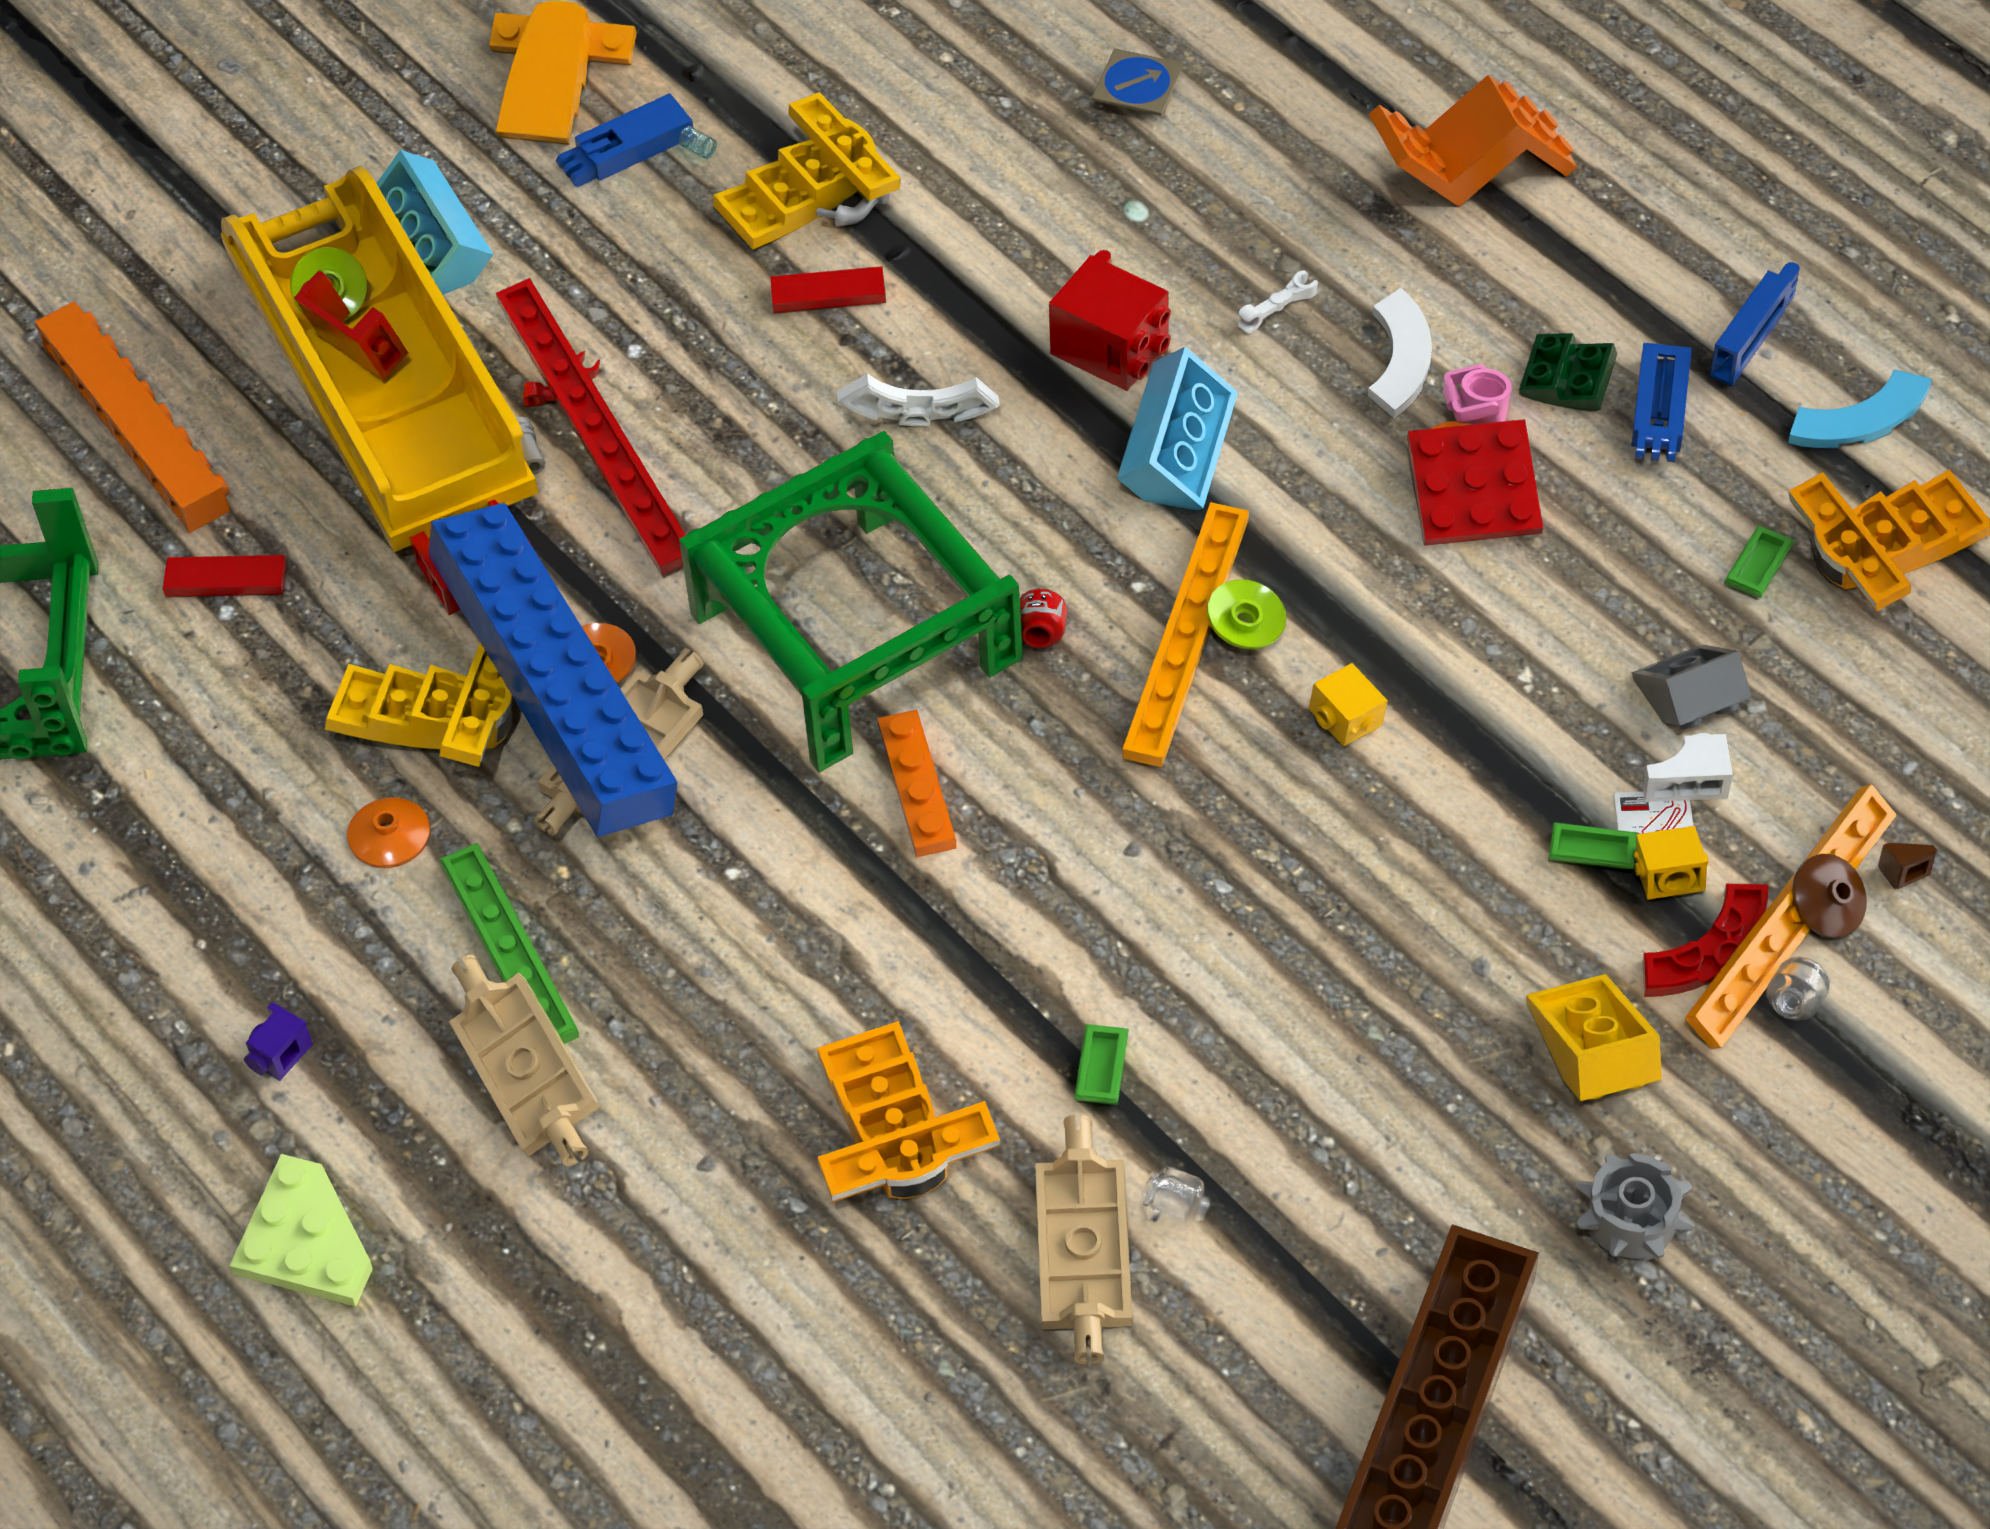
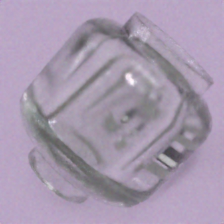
[1766,956,1830,1021]
[1140,1166,1210,1232]

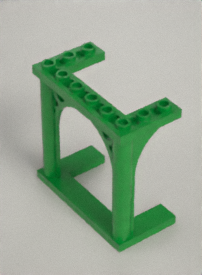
[679,431,1023,773]
[0,488,99,760]

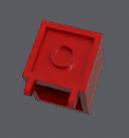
[1049,250,1171,391]

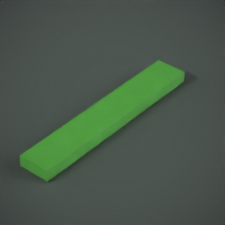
[439,843,579,1044]

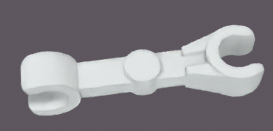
[1238,271,1318,334]

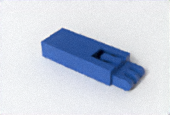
[556,93,695,187]
[1710,262,1800,386]
[1631,342,1692,463]

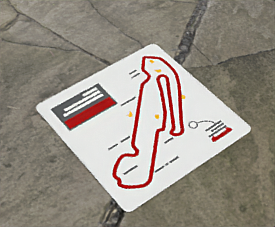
[1614,792,1693,834]

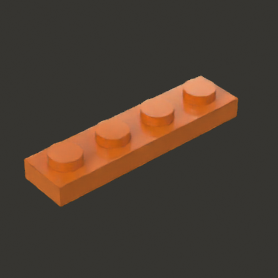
[878,709,957,857]

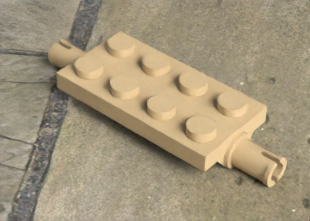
[534,648,704,836]
[449,955,601,1166]
[1035,1114,1133,1364]

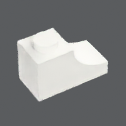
[1643,733,1733,802]

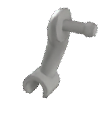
[816,194,890,227]

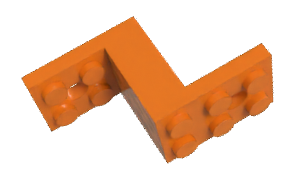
[1368,75,1577,207]

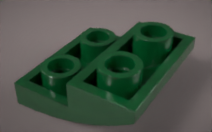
[1519,333,1617,410]

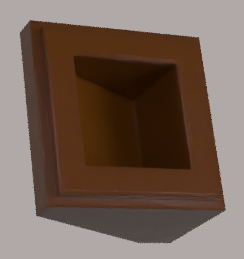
[1878,843,1937,890]

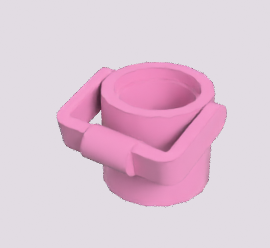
[1442,364,1512,425]

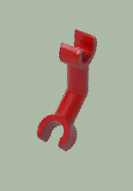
[523,351,600,407]

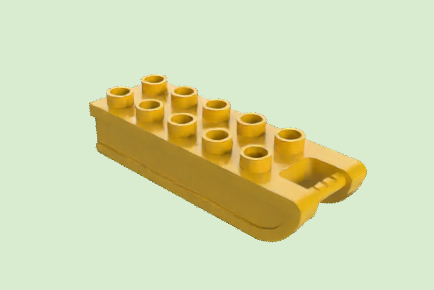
[220,166,538,552]

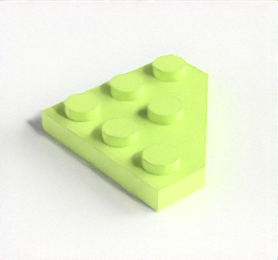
[229,1154,373,1307]

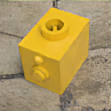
[1308,663,1388,747]
[1634,826,1709,900]

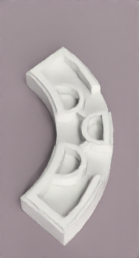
[1368,288,1432,419]
[837,374,1000,426]

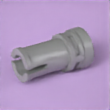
[516,417,545,475]

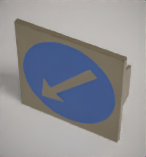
[1091,48,1183,116]

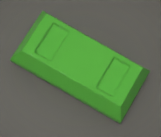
[1724,525,1795,599]
[1548,823,1638,870]
[1074,1024,1129,1105]

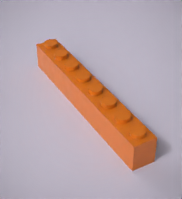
[35,301,230,533]

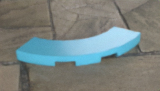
[1788,369,1932,448]

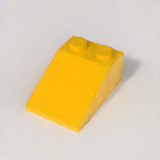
[1526,974,1662,1101]

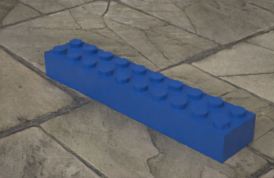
[429,503,678,838]

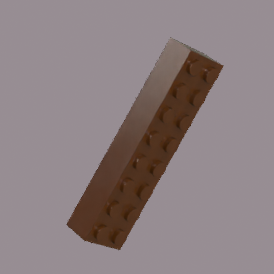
[1336,1224,1539,1529]

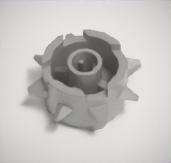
[1575,1153,1694,1261]

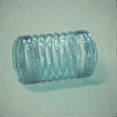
[679,126,717,159]

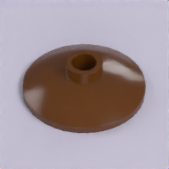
[1792,854,1867,938]

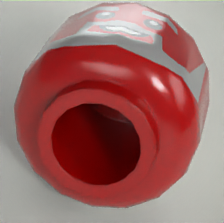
[1020,588,1068,648]

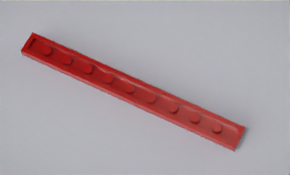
[496,278,686,576]

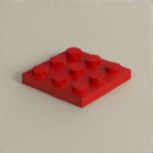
[1407,419,1544,546]

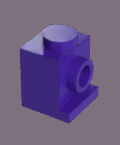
[244,1002,313,1081]

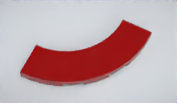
[1642,883,1769,997]

